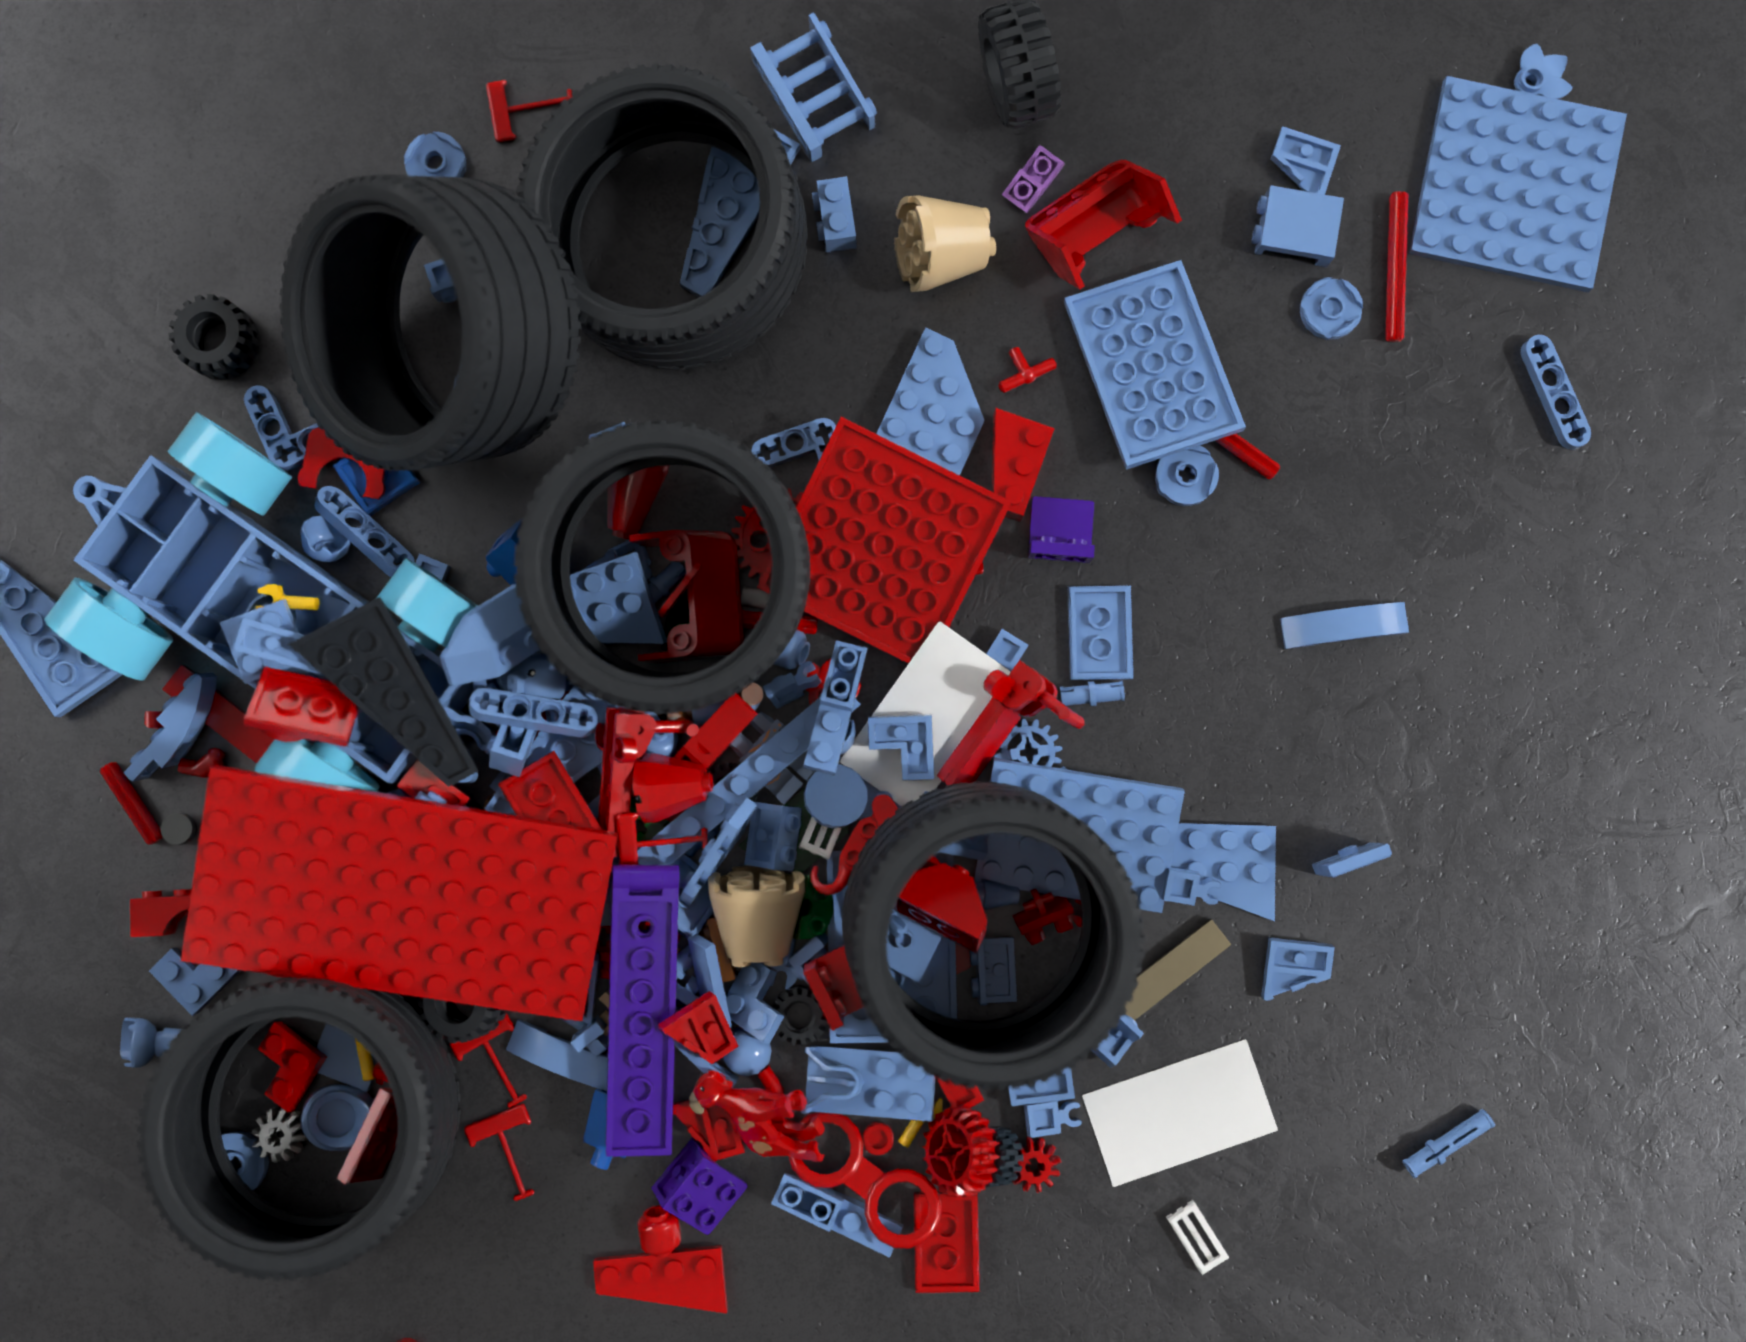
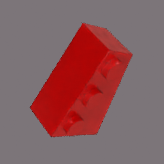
[992,408,1055,522]

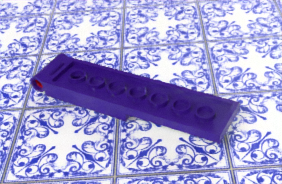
[605,865,679,1157]

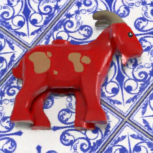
[689,1070,825,1162]

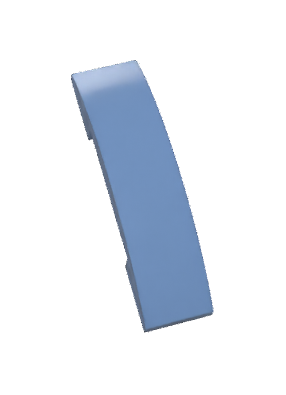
[1280,602,1409,649]
[506,1019,608,1091]

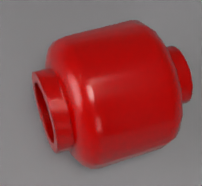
[637,1205,682,1258]

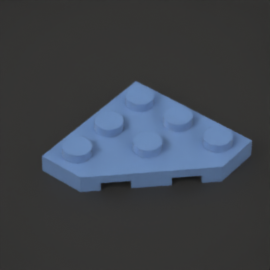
[680,797,757,906]

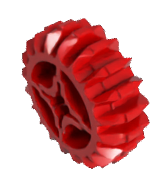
[921,1107,1000,1197]

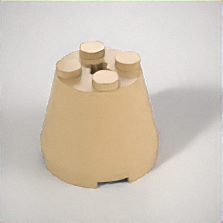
[894,195,996,292]
[708,865,805,967]

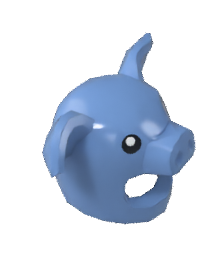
[497,651,566,722]

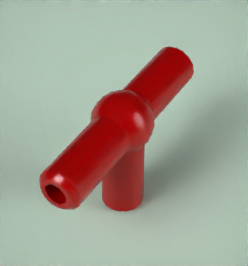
[998,347,1057,393]

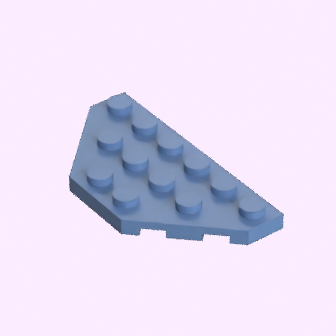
[876,327,985,475]

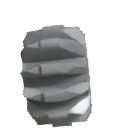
[251,1107,307,1163]

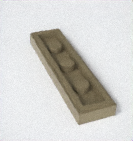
[1125,919,1231,1020]

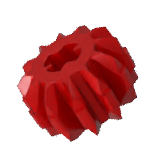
[1012,1136,1061,1193]

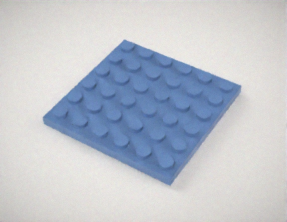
[1408,76,1627,292]

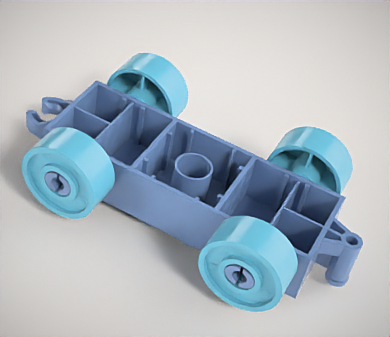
[44,412,496,792]

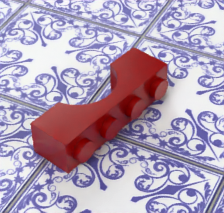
[130,889,192,937]

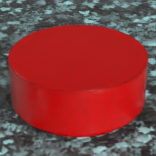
[862,1121,894,1155]

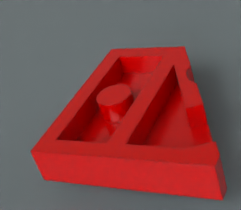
[657,991,739,1064]
[673,1099,746,1161]

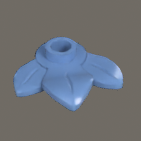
[1514,43,1573,99]

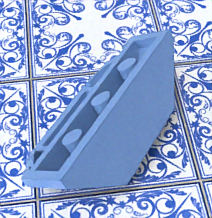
[440,584,540,686]

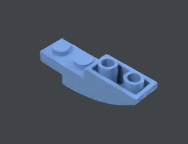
[804,640,867,776]
[124,672,217,782]
[771,1173,903,1258]

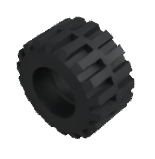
[168,294,260,380]
[418,998,506,1043]

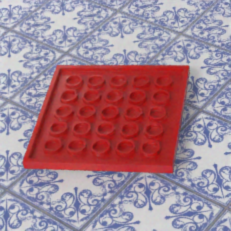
[757,417,1012,664]

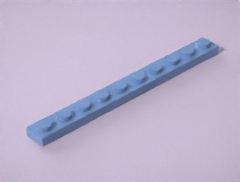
[606,697,861,906]

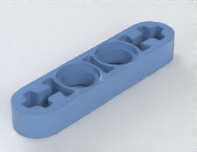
[1520,335,1591,450]
[314,486,414,577]
[469,688,598,738]

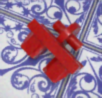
[1012,888,1074,945]

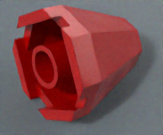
[633,753,713,823]

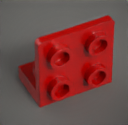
[803,945,864,1031]

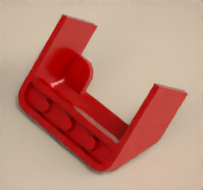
[1025,160,1182,290]
[629,529,744,664]

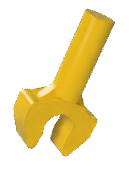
[256,584,320,611]
[898,1097,943,1148]

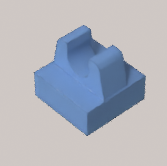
[571,1015,608,1057]

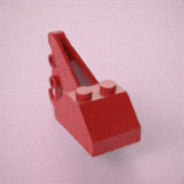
[810,794,988,954]

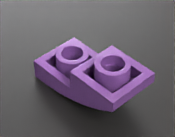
[1002,145,1065,213]

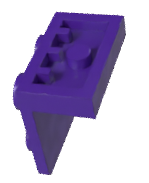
[1028,496,1095,563]
[651,1138,748,1235]

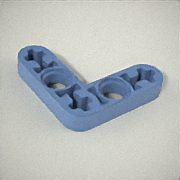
[244,385,318,471]
[751,418,836,468]

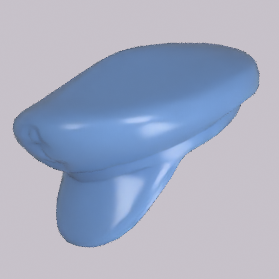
[301,1084,374,1151]

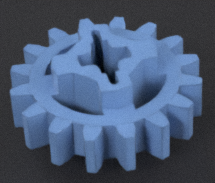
[993,719,1062,767]

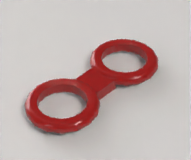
[788,1112,941,1249]

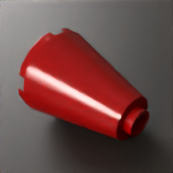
[607,465,669,539]

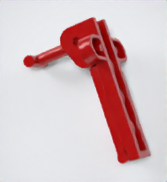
[936,660,1085,785]
[595,708,699,857]

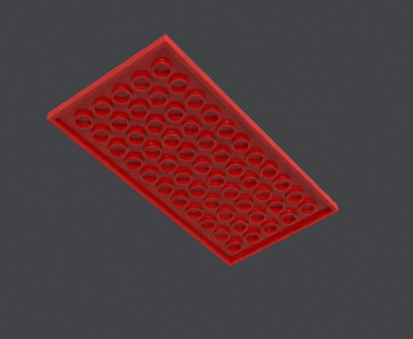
[181,765,618,1022]

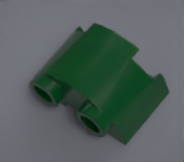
[793,875,834,939]

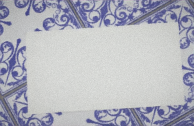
[840,621,1011,806]
[1082,1039,1278,1187]

